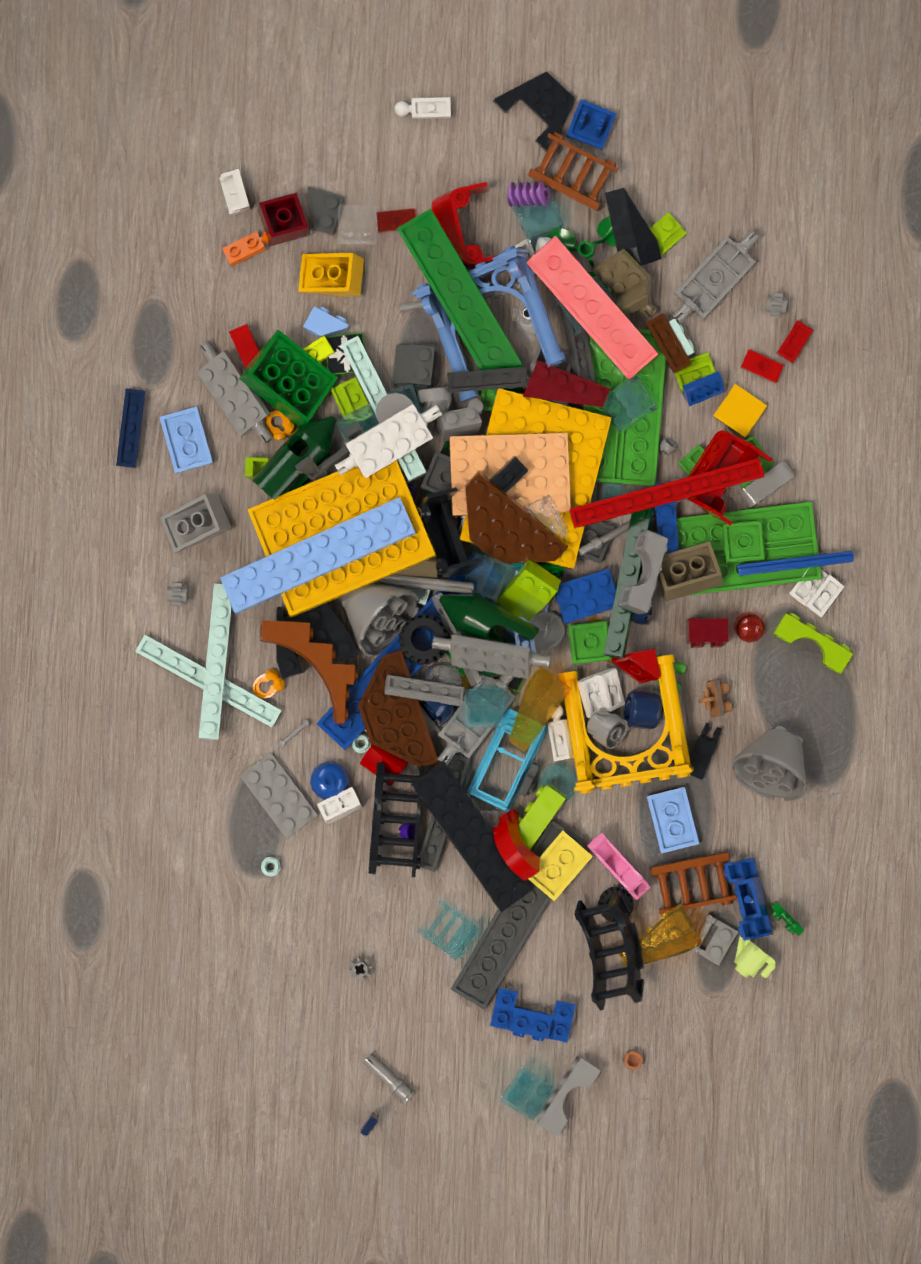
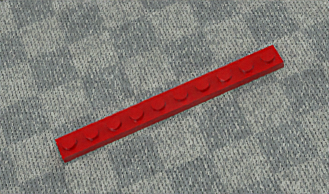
[569,458,765,529]

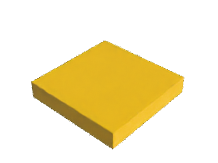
[713,384,767,438]

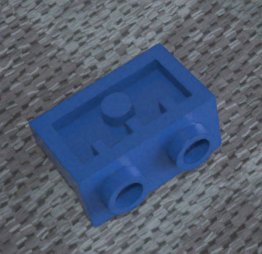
[682,371,725,407]

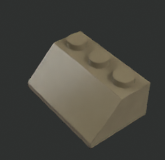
[658,542,722,601]

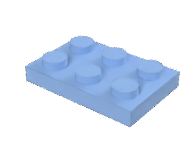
[159,407,213,474]
[646,787,699,854]

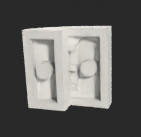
[787,568,845,617]
[577,668,625,718]

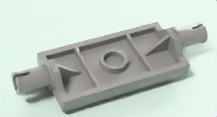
[672,230,759,324]
[197,341,274,444]
[432,635,551,679]
[437,674,516,765]

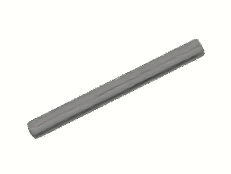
[376,574,475,594]

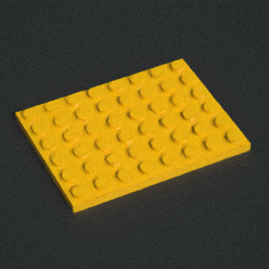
[460,388,611,569]
[247,460,436,617]

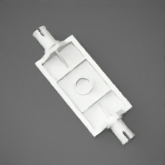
[335,403,442,478]

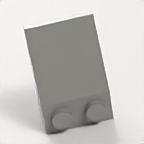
[160,493,232,553]

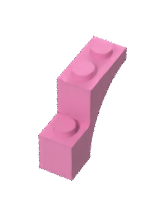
[587,833,651,900]

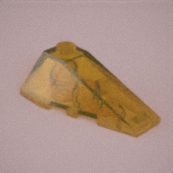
[508,666,572,752]
[619,904,703,967]

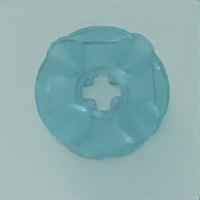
[538,764,577,801]

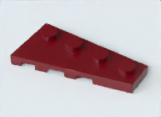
[523,360,610,407]

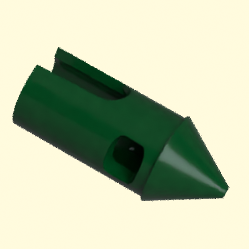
[252,416,336,500]
[439,593,540,645]

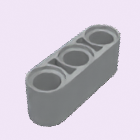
[739,460,796,508]

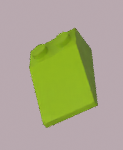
[496,559,561,621]

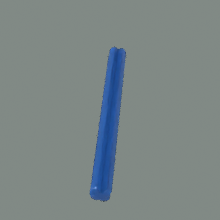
[737,551,854,576]

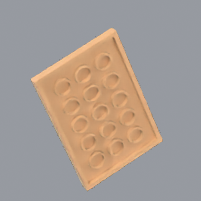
[449,433,571,516]

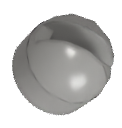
[660,437,677,455]

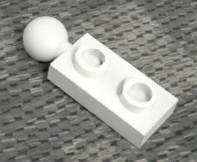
[394,97,451,119]
[547,704,574,761]

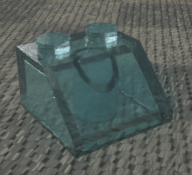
[512,198,564,242]

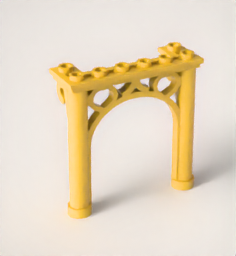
[558,654,694,794]

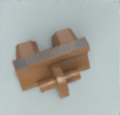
[699,680,732,717]

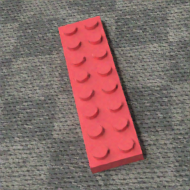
[526,235,658,379]

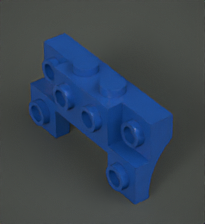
[724,858,773,941]
[490,987,576,1043]

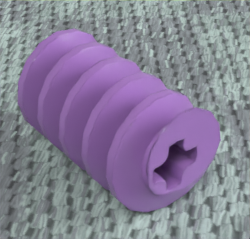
[507,181,551,207]

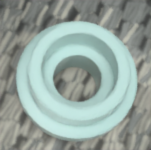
[352,734,371,753]
[261,857,281,876]

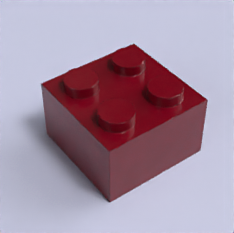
[258,193,308,246]
[686,618,729,648]

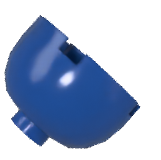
[310,761,349,800]

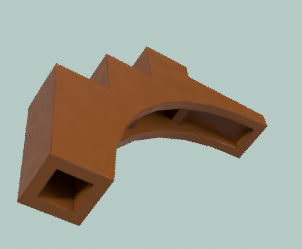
[259,620,358,724]

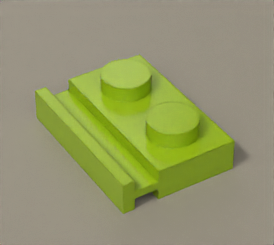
[650,212,687,256]
[674,352,715,392]
[331,377,372,425]

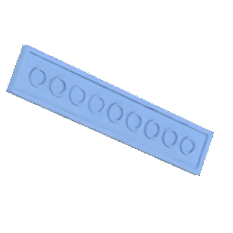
[220,497,416,614]

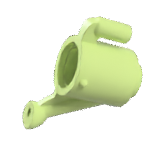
[734,925,776,978]

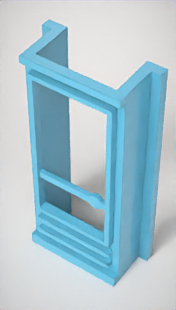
[466,708,548,812]

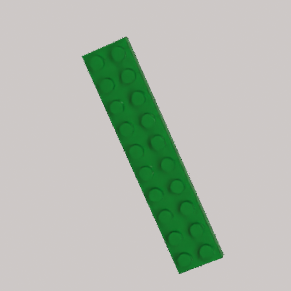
[397,208,530,396]

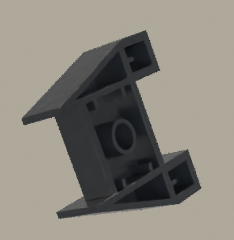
[276,603,358,680]

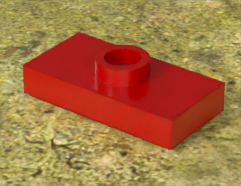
[776,320,814,364]
[740,349,784,384]

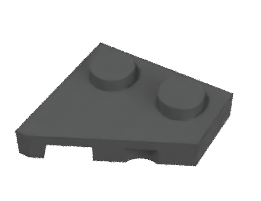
[307,187,344,235]

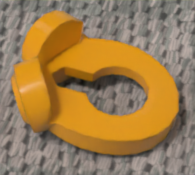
[265,410,295,440]
[253,669,285,699]

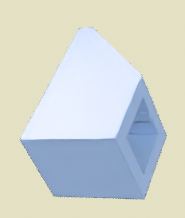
[303,306,349,338]

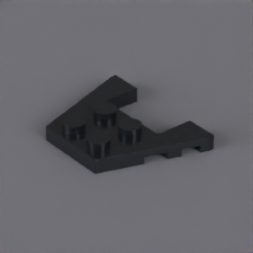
[493,71,575,152]

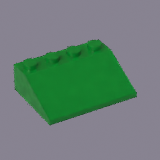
[239,329,338,426]

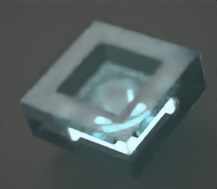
[602,483,623,500]

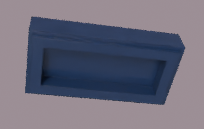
[360,1112,378,1136]

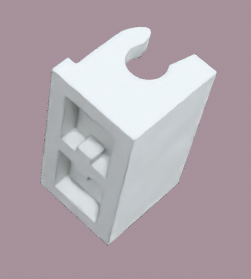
[219,169,250,215]
[317,787,363,825]

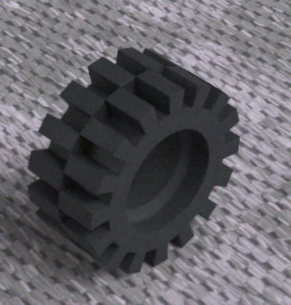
[598,887,634,923]

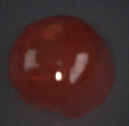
[734,612,765,643]

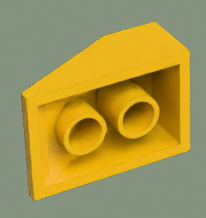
[298,253,364,297]

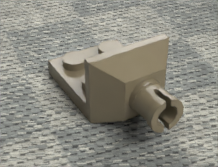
[593,249,657,318]

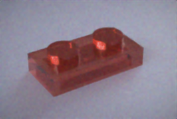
[376,208,416,233]

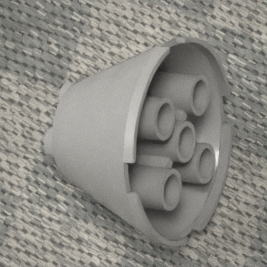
[342,582,420,656]
[731,726,807,801]

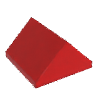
[611,649,660,684]
[359,744,408,786]

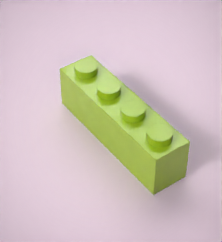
[518,783,567,850]

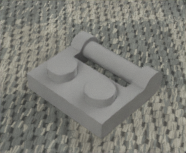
[688,914,738,966]

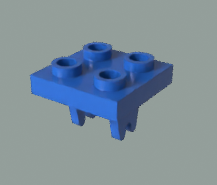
[566,99,617,150]

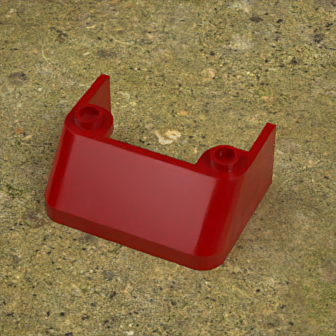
[431,182,498,270]
[686,430,773,526]

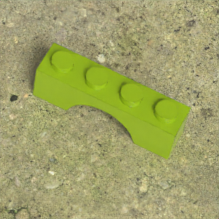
[772,612,853,675]

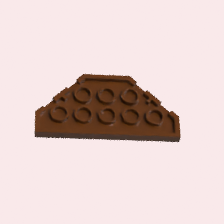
[465,471,568,564]
[358,650,439,768]

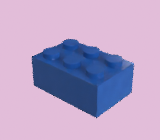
[555,569,616,625]

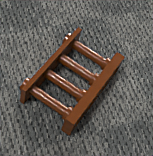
[528,132,619,211]
[649,852,737,917]

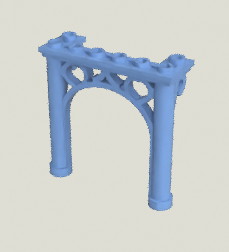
[412,246,566,402]

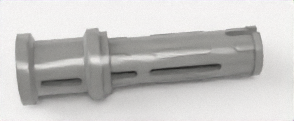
[363,1053,416,1105]

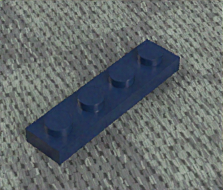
[116,388,146,468]

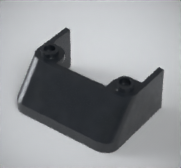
[417,487,481,577]

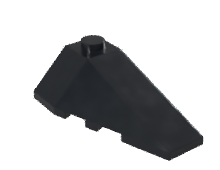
[605,188,662,266]

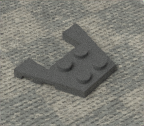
[295,421,362,480]

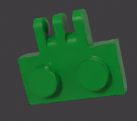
[770,902,805,936]

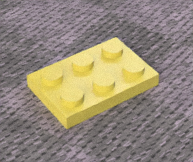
[529,830,593,901]

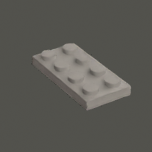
[240,752,318,839]

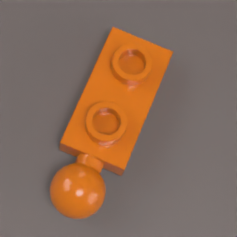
[222,231,269,267]

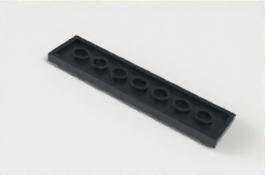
[411,761,533,913]

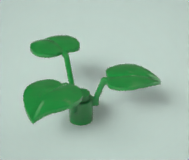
[544,216,616,296]

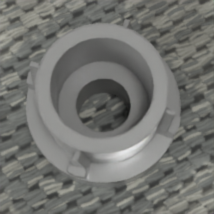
[418,387,452,413]
[587,710,628,749]

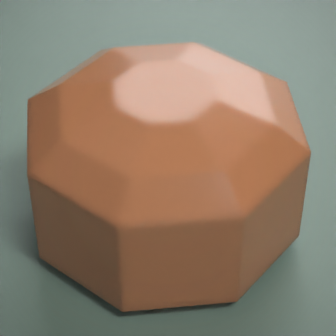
[623,1050,643,1070]

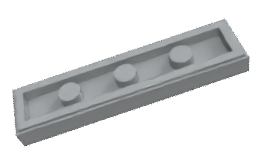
[384,675,464,707]

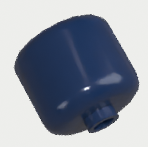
[624,690,664,730]

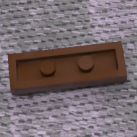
[645,313,692,374]

